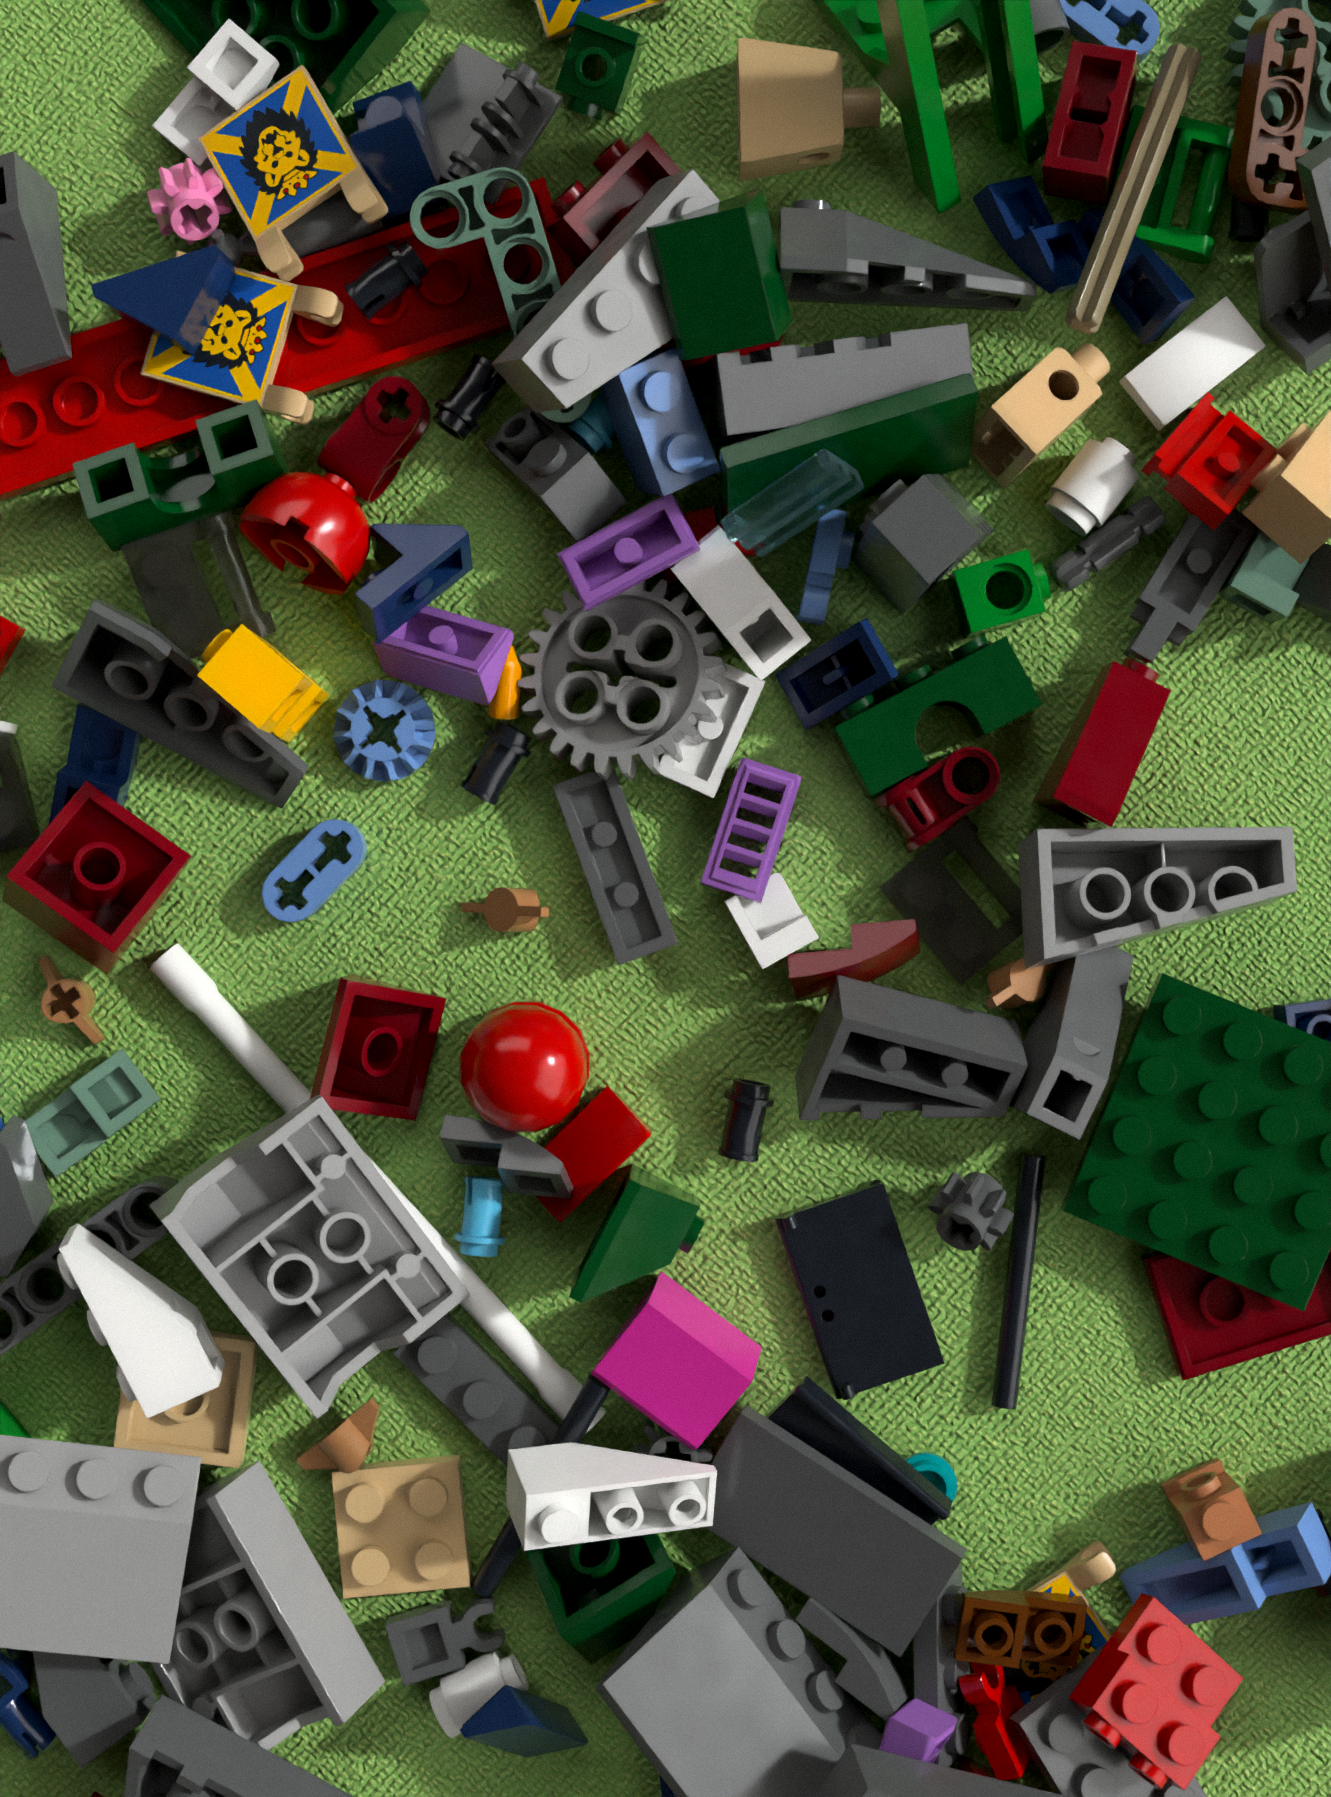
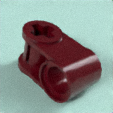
[317,376,431,504]
[874,747,1000,854]

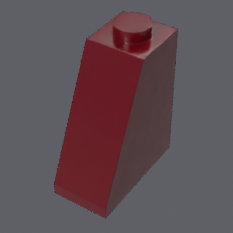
[1033,658,1171,829]

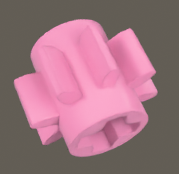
[147,158,232,245]

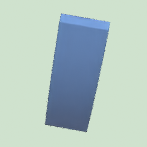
[1120,1502,1331,1625]

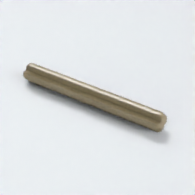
[1065,43,1201,334]

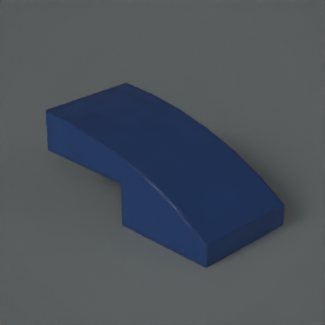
[972,175,1090,294]
[1077,207,1196,345]
[48,702,142,825]

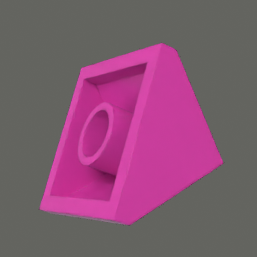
[590,1271,762,1451]

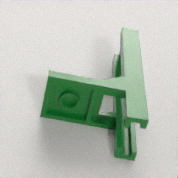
[813,0,1048,214]

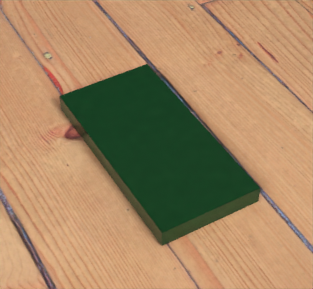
[720,373,978,540]

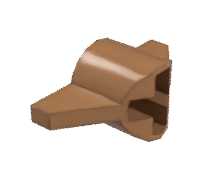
[462,887,549,932]
[38,955,105,1045]
[985,958,1062,1011]
[296,1398,380,1474]

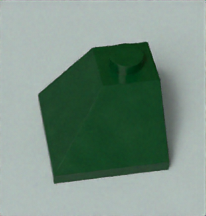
[569,1164,705,1303]
[525,1533,676,1665]

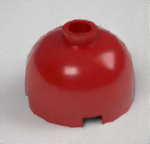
[239,472,371,595]

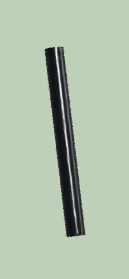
[991,1153,1046,1409]
[471,1374,611,1598]

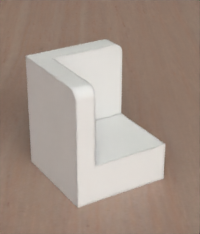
[724,873,819,969]

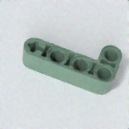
[409,167,591,423]

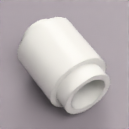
[1045,437,1139,536]
[429,1649,529,1738]

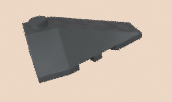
[777,199,1037,312]
[51,598,309,809]

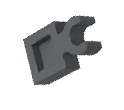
[385,1597,506,1686]

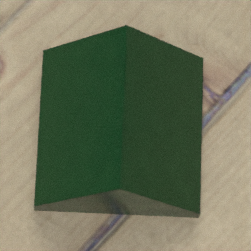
[646,189,792,361]

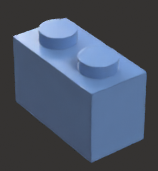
[599,347,720,497]

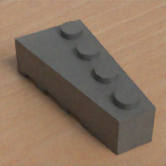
[124,1694,354,1797]

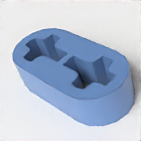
[1060,0,1160,64]
[262,819,367,922]

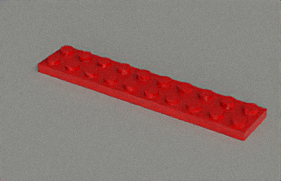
[0,177,575,501]

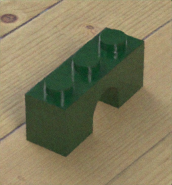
[72,399,288,552]
[830,634,1042,798]

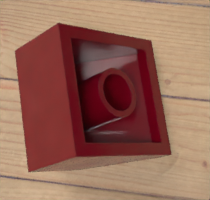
[2,781,191,975]

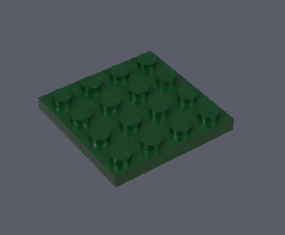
[1061,973,1331,1311]

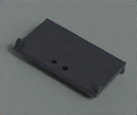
[775,1179,945,1400]
[765,1376,953,1526]

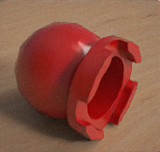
[459,1001,590,1133]

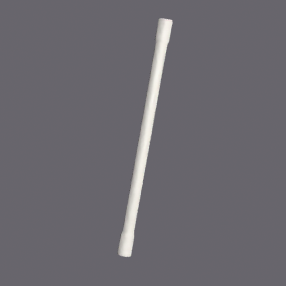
[150,943,606,1433]

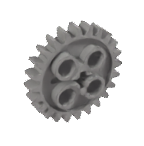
[518,579,727,781]

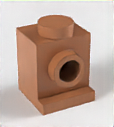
[1160,1457,1262,1561]

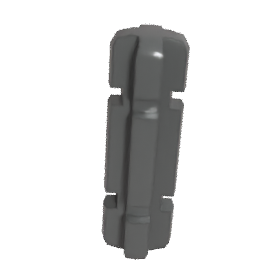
[1049,496,1166,592]

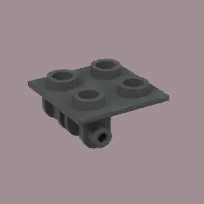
[422,43,564,207]

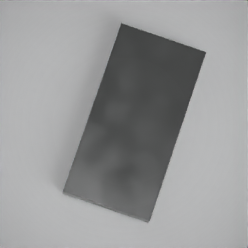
[706,1405,967,1657]

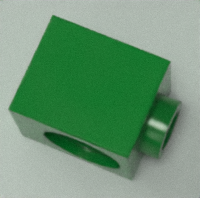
[946,549,1051,639]

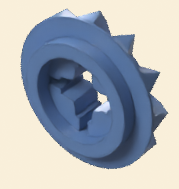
[333,680,435,782]

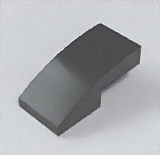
[440,1114,574,1199]
[795,1597,910,1722]

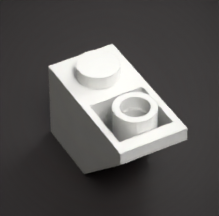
[669,525,811,681]

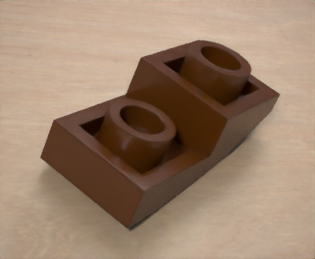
[953,1590,1087,1669]

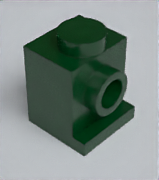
[555,11,646,121]

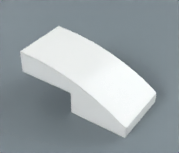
[152,19,279,173]
[1119,296,1266,431]

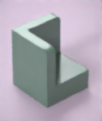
[1217,528,1309,624]

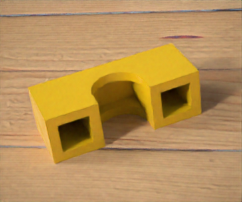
[197,624,330,743]

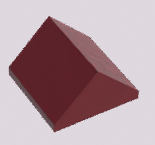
[310,974,446,1121]

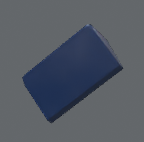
[460,1685,589,1758]

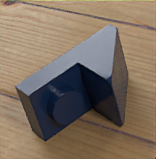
[350,81,448,226]
[355,523,473,644]

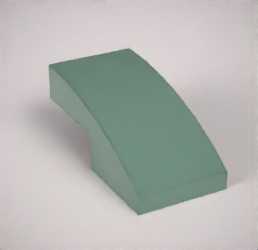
[25,1048,161,1178]

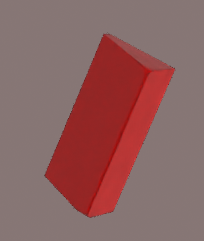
[535,1085,652,1223]

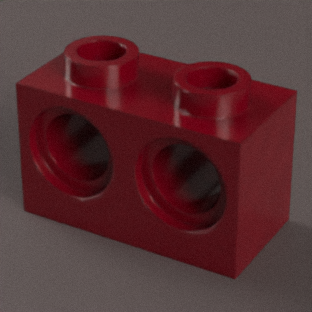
[1042,41,1137,205]

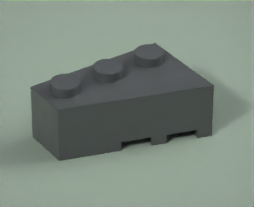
[795,975,1028,1120]

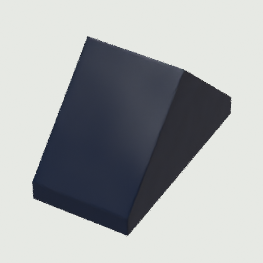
[91,244,236,356]
[775,618,899,730]

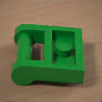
[1105,104,1234,264]

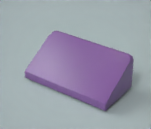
[557,493,700,611]
[373,606,514,705]

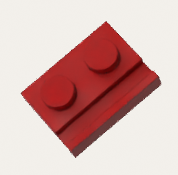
[1141,392,1277,530]

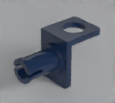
[0,1649,56,1760]

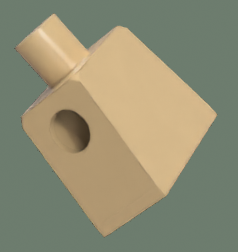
[736,38,881,181]
[970,343,1110,489]

